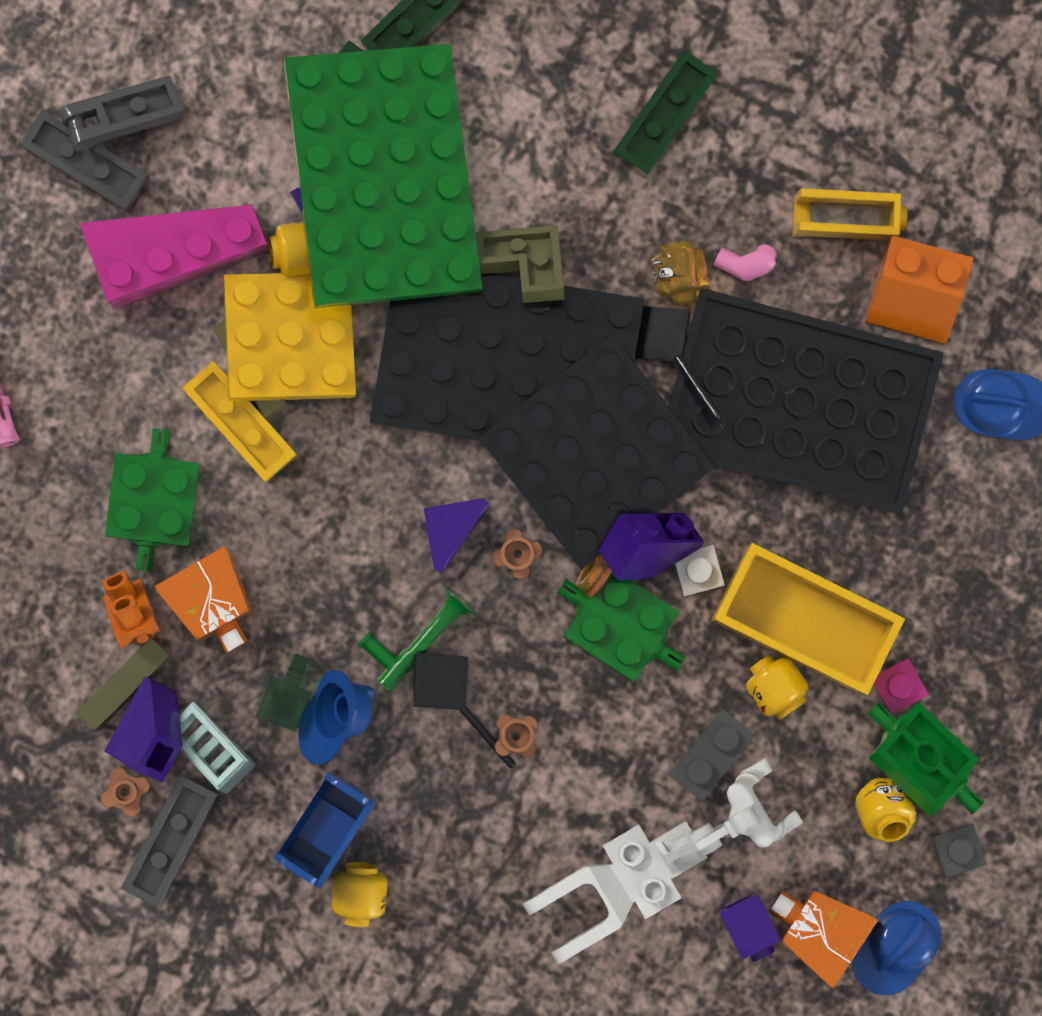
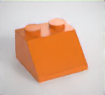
[865,235,974,345]

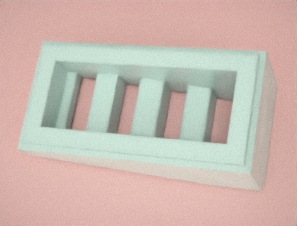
[180,701,256,794]

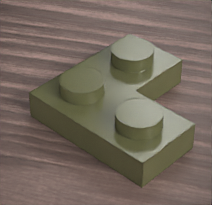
[475,225,565,303]

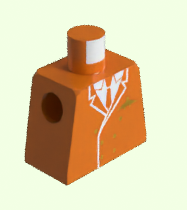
[154,546,252,654]
[769,890,878,988]

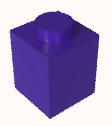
[717,892,781,962]

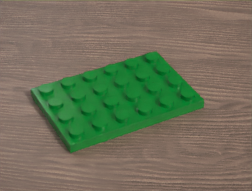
[283,44,483,308]

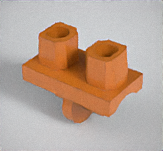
[102,571,160,649]

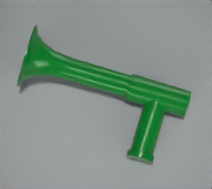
[358,585,478,691]

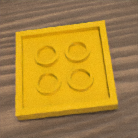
[223,273,356,401]

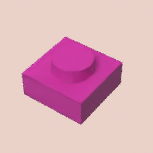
[873,658,929,715]

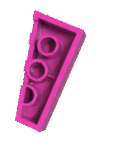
[79,204,269,309]

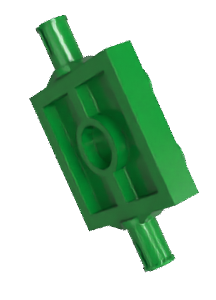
[105,428,199,572]
[556,571,686,683]
[867,701,984,817]

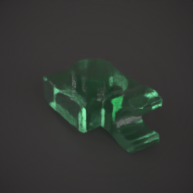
[256,653,312,732]

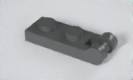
[59,75,185,152]

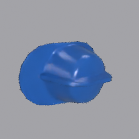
[954,369,1042,440]
[298,670,375,765]
[852,901,942,996]

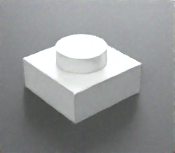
[674,545,725,597]

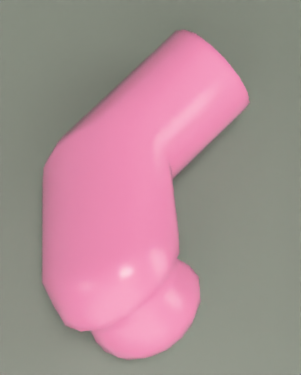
[713,244,777,281]

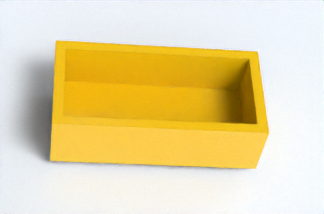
[711,543,905,696]

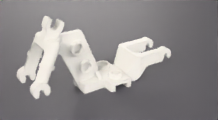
[522,758,803,964]

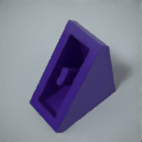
[424,498,490,574]

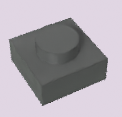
[931,824,987,878]

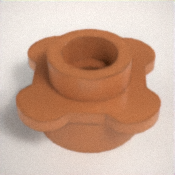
[493,529,542,579]
[495,714,538,758]
[101,768,150,817]

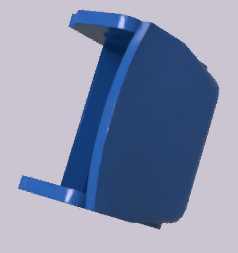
[273,772,377,889]

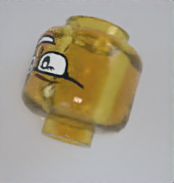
[651,240,709,304]

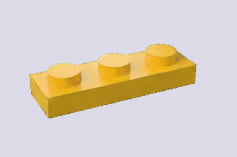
[182,360,298,483]

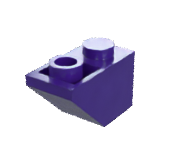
[598,513,704,580]
[104,677,183,783]

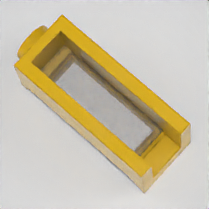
[793,188,907,241]

